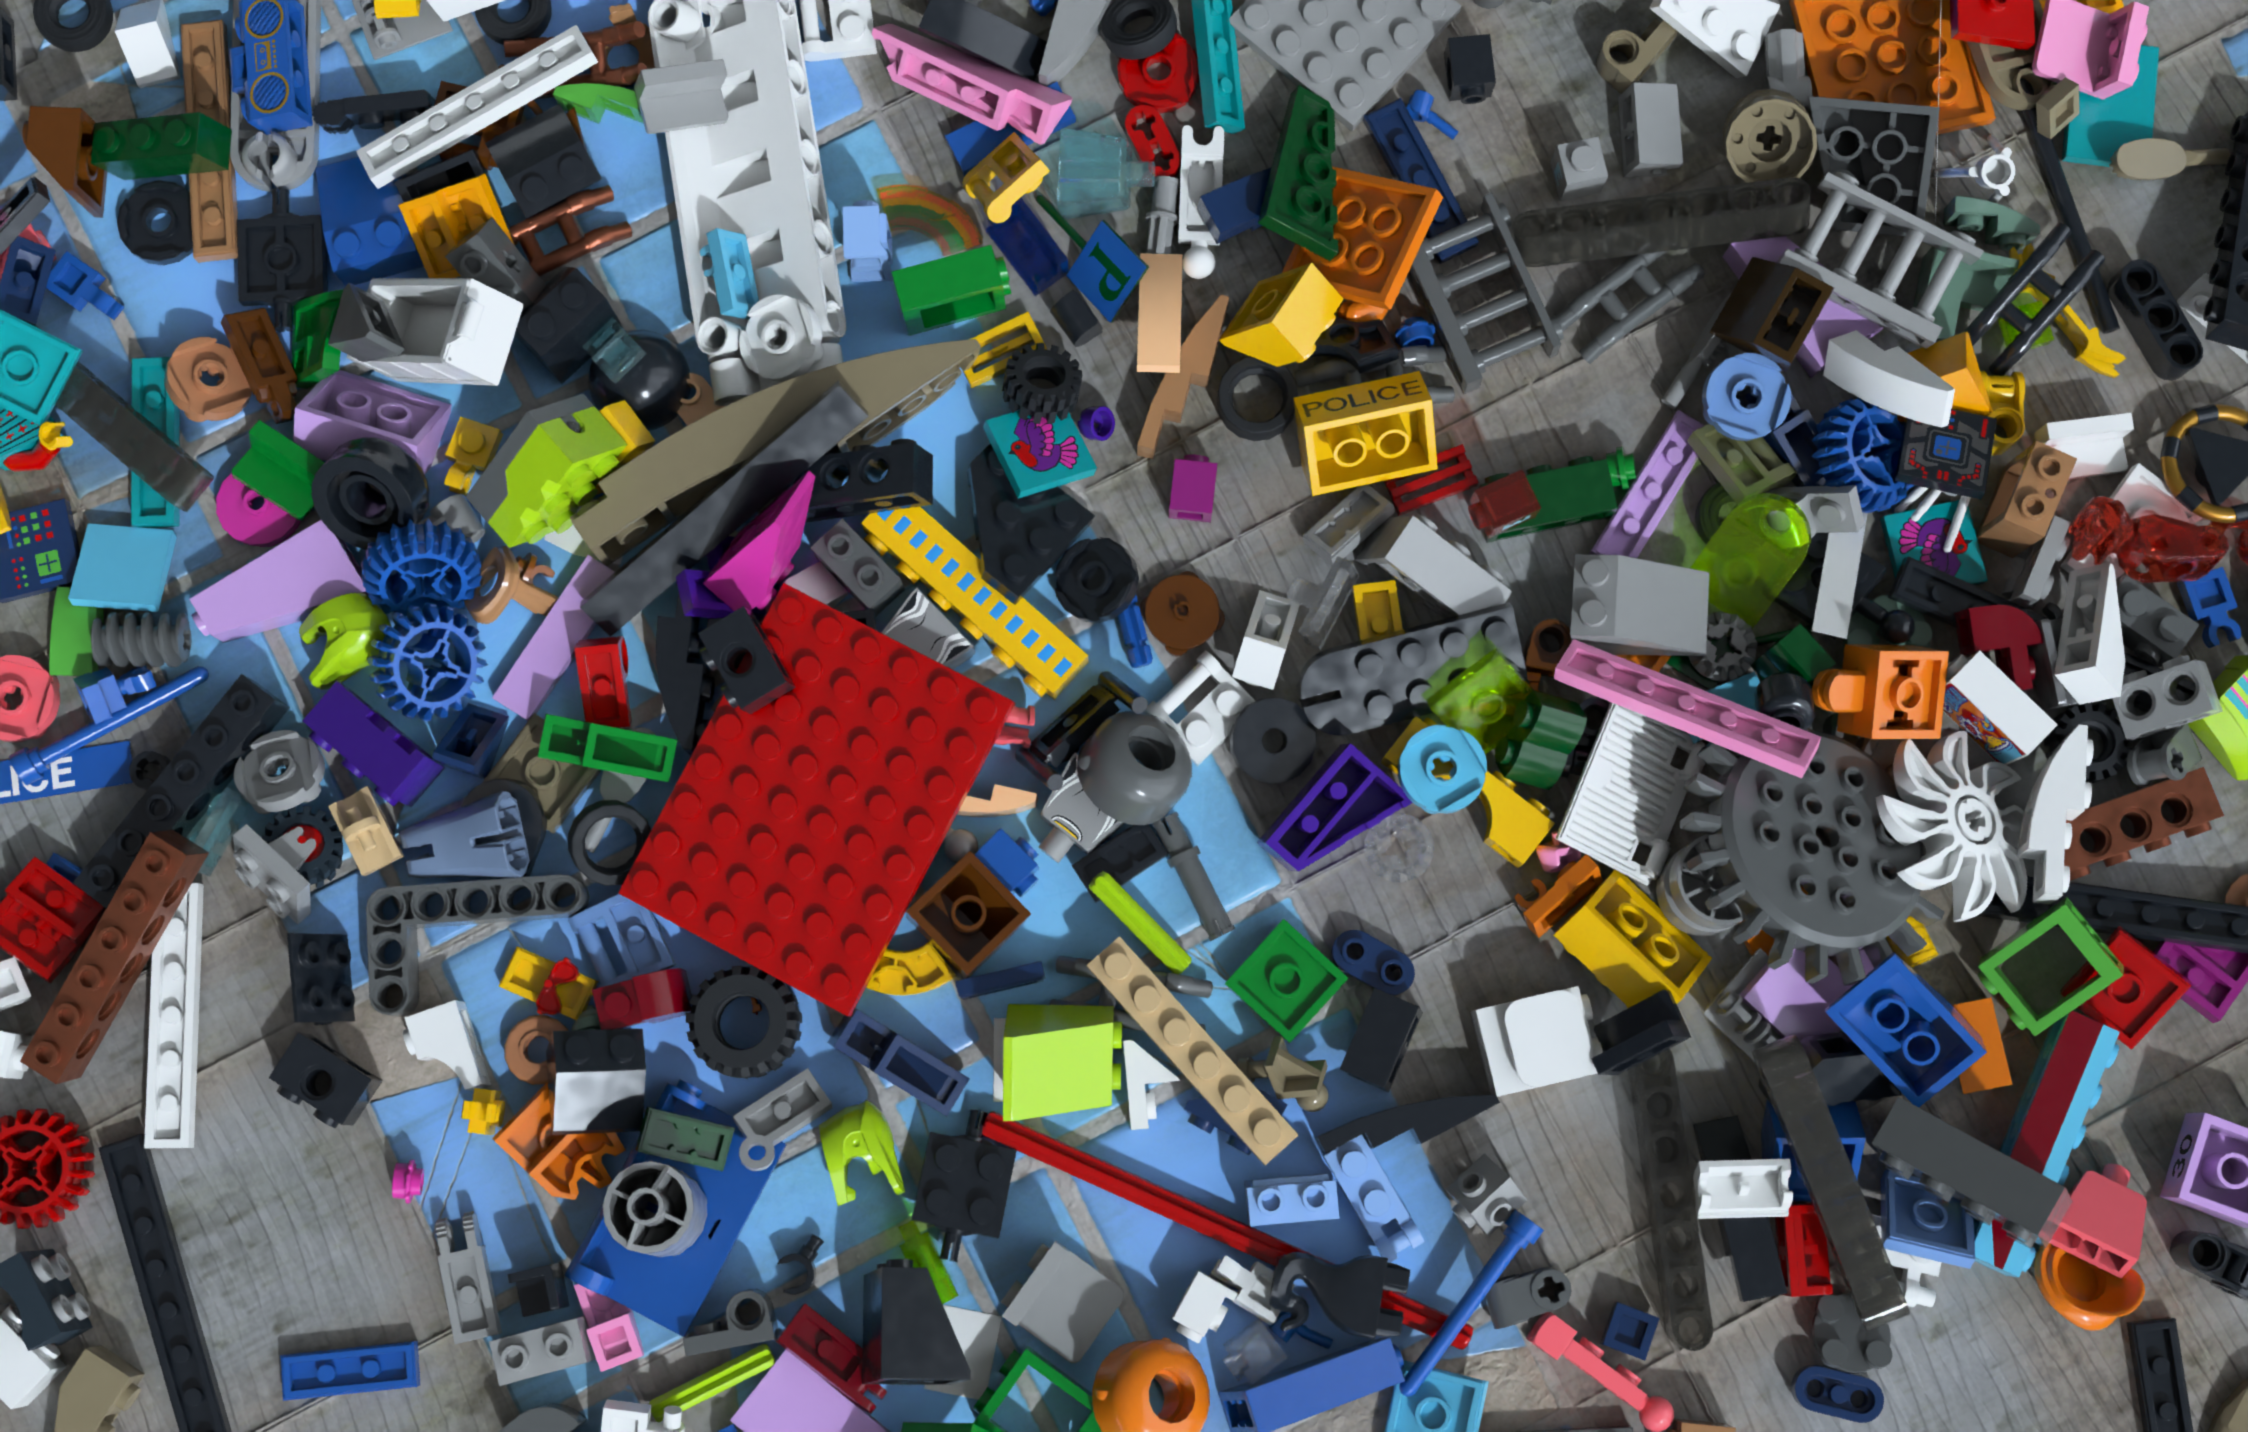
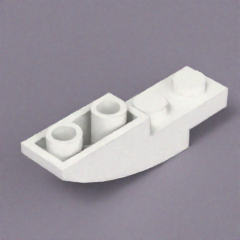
[2017,724,2094,904]

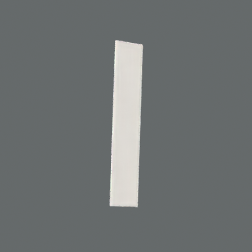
[1812,513,1868,639]

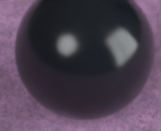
[588,330,691,431]

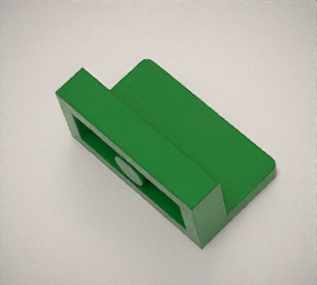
[231,420,325,521]

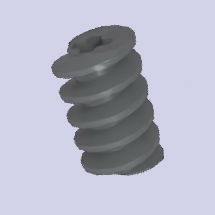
[91,612,192,667]

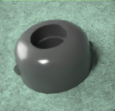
[1077,711,1192,825]

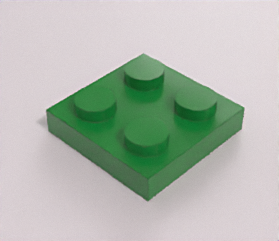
[1224,919,1348,1043]

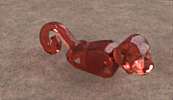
[2068,496,2248,583]

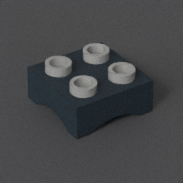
[0,1249,93,1351]

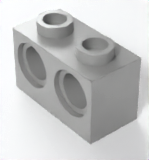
[2112,655,2223,740]
[489,1316,596,1386]

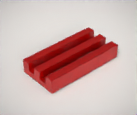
[1384,444,1479,516]

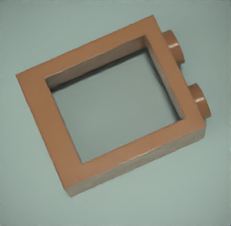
[1976,441,2077,558]

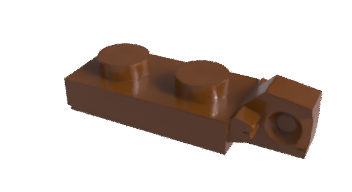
[221,308,298,424]

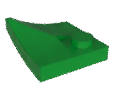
[291,289,343,389]

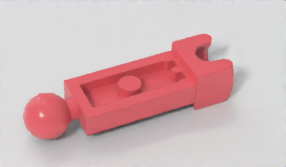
[1526,1312,1674,1432]

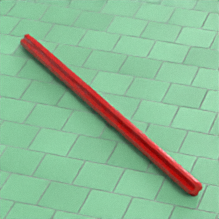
[982,1111,1473,1350]

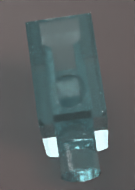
[1057,128,1155,219]

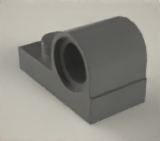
[683,1289,779,1356]

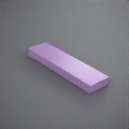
[1589,410,1705,558]
[492,555,615,721]

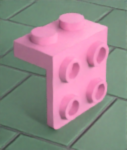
[2032,0,2149,100]

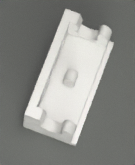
[1693,1159,1793,1219]

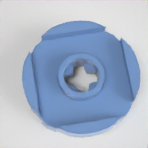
[1702,353,1791,441]

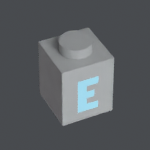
[1550,136,1608,201]

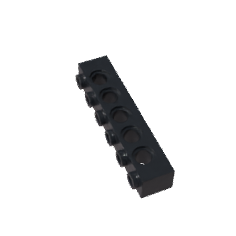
[2203,112,2248,351]
[73,674,290,909]

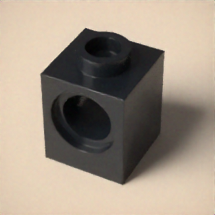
[1444,34,1496,104]

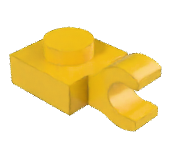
[444,416,503,496]
[461,1088,505,1135]

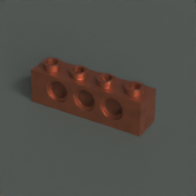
[2064,767,2224,881]

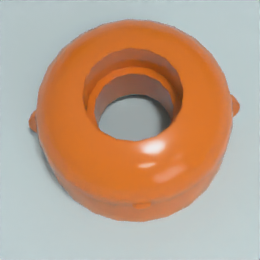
[1092,1337,1210,1432]

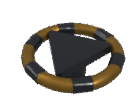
[2160,404,2248,523]

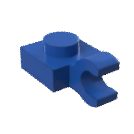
[46,251,124,321]

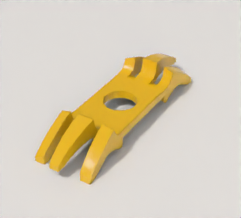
[2009,243,2126,378]

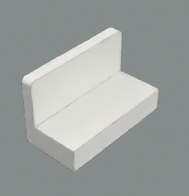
[2033,413,2134,479]

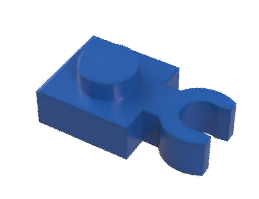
[2177,567,2241,648]

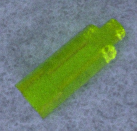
[898,1221,959,1304]

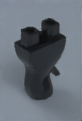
[1269,1252,1410,1338]

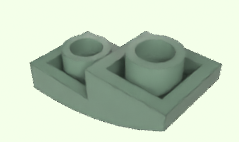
[1943,196,2040,251]

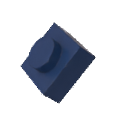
[1600,1301,1660,1361]

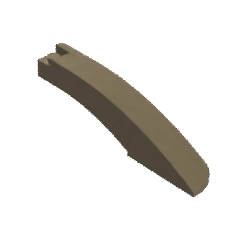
[570,339,981,566]

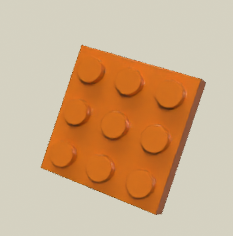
[1282,166,1443,310]

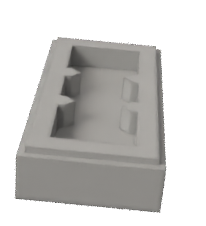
[1302,484,1395,567]

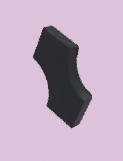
[1309,313,1399,373]

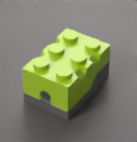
[466,394,627,548]

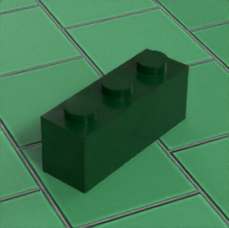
[90,112,232,180]
[1475,456,1618,543]

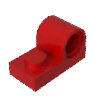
[574,636,632,728]

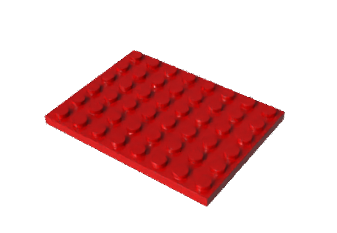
[618,583,1015,1017]

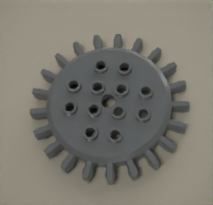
[1680,712,1950,986]

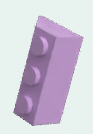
[293,370,452,474]

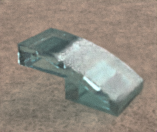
[583,317,647,384]

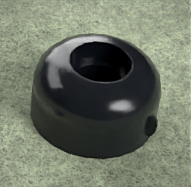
[311,437,430,550]

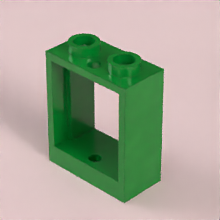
[891,245,1011,336]
[972,1346,1101,1432]

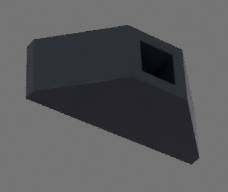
[1758,1032,1901,1111]

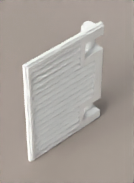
[1555,702,1705,886]

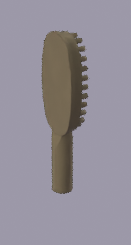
[2109,138,2230,180]

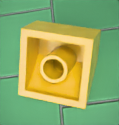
[1219,263,1343,367]

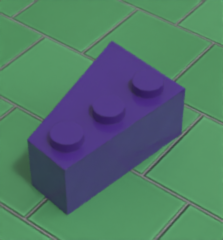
[302,681,445,807]
[1257,743,1412,872]

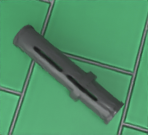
[1152,812,1235,941]

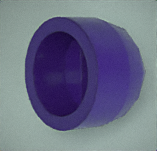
[1077,406,1115,441]

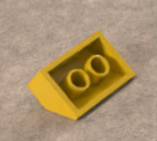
[1553,869,1712,1008]

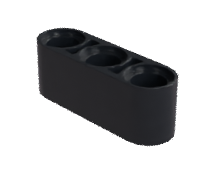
[2107,259,2203,381]

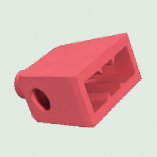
[2049,1163,2147,1279]

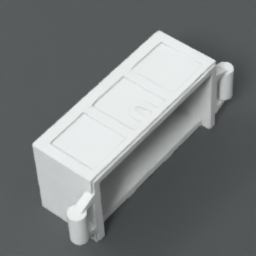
[347,278,523,386]

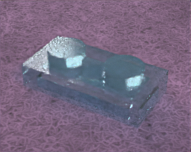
[189,787,252,876]

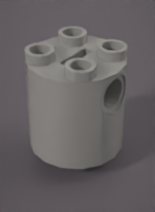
[603,1161,708,1257]

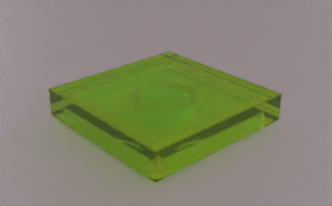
[1426,648,1534,755]

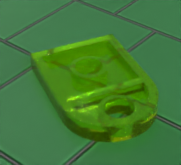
[1689,493,1811,629]

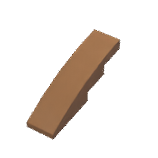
[1137,295,1229,459]

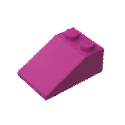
[703,471,816,611]

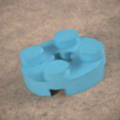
[1397,725,1487,814]

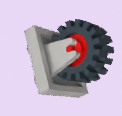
[233,806,343,925]

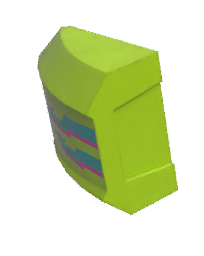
[2188,655,2248,781]

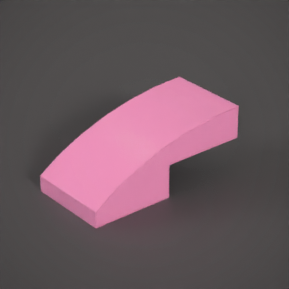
[574,1284,644,1372]

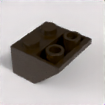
[1709,257,1834,373]

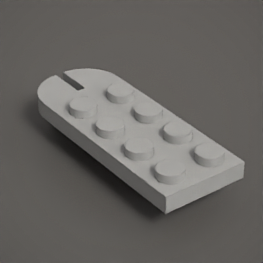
[230,0,321,192]

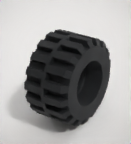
[686,966,803,1079]

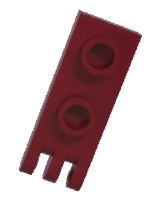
[775,1303,887,1415]

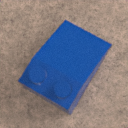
[316,157,424,286]
[1825,952,1987,1107]

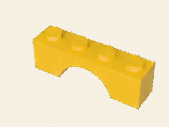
[1381,716,1555,869]

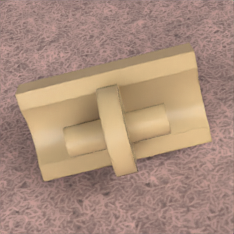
[328,786,404,876]

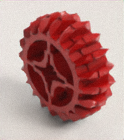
[0,1108,95,1229]

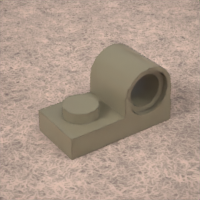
[1596,18,1679,94]

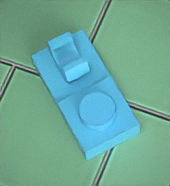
[700,228,759,320]

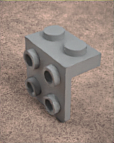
[1001,1240,1124,1363]

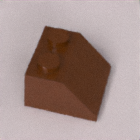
[22,106,107,218]
[906,851,1031,979]

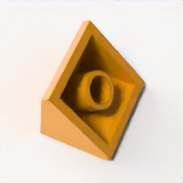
[1897,332,1993,421]

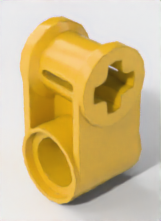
[1980,371,2025,456]

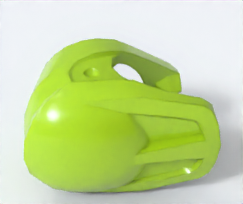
[299,593,392,690]
[819,1100,905,1206]

